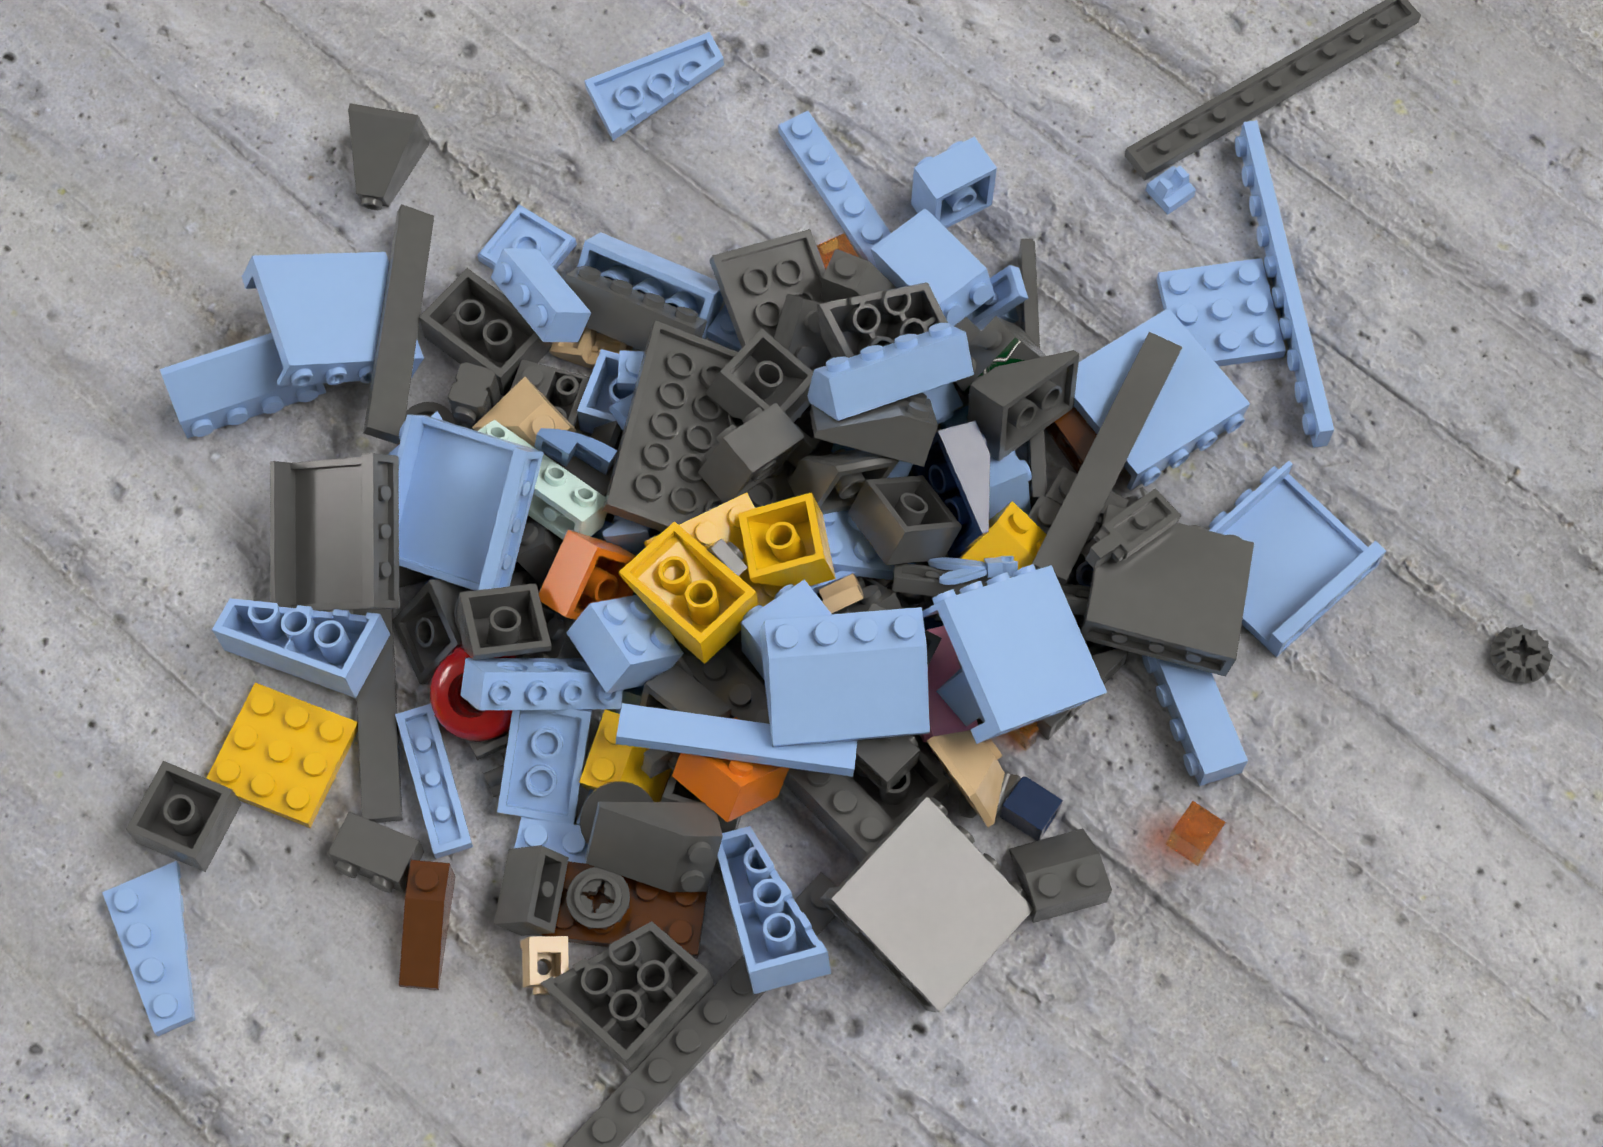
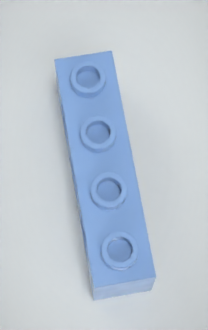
[461,658,623,710]

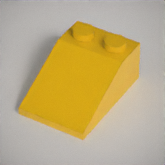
[619,522,758,664]

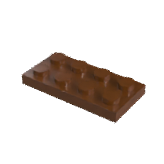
[542,861,709,959]

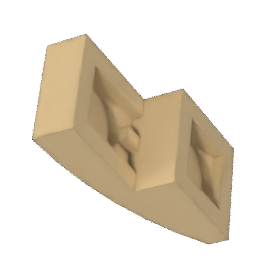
[550,327,633,369]
[818,573,864,614]

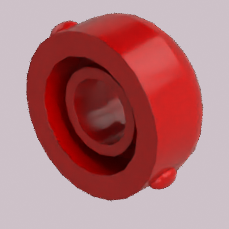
[430,647,516,741]

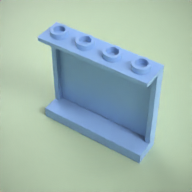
[242,252,424,387]
[1074,308,1250,491]
[397,414,544,591]
[1209,461,1386,658]
[922,564,1107,744]

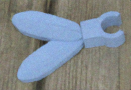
[928,556,1018,585]

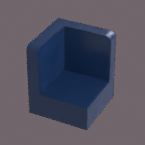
[1000,776,1063,841]

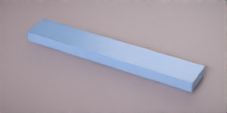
[616,703,857,777]

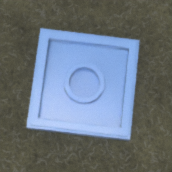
[477,205,577,270]

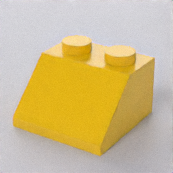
[738,492,836,587]
[960,501,1047,570]
[579,709,672,802]

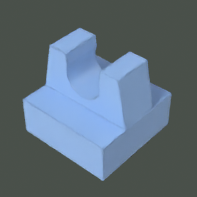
[1145,166,1196,215]

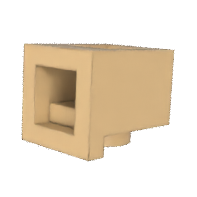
[520,936,569,995]

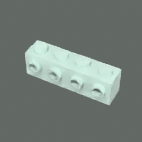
[478,420,607,540]

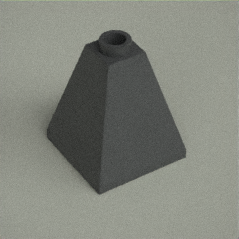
[348,103,431,210]

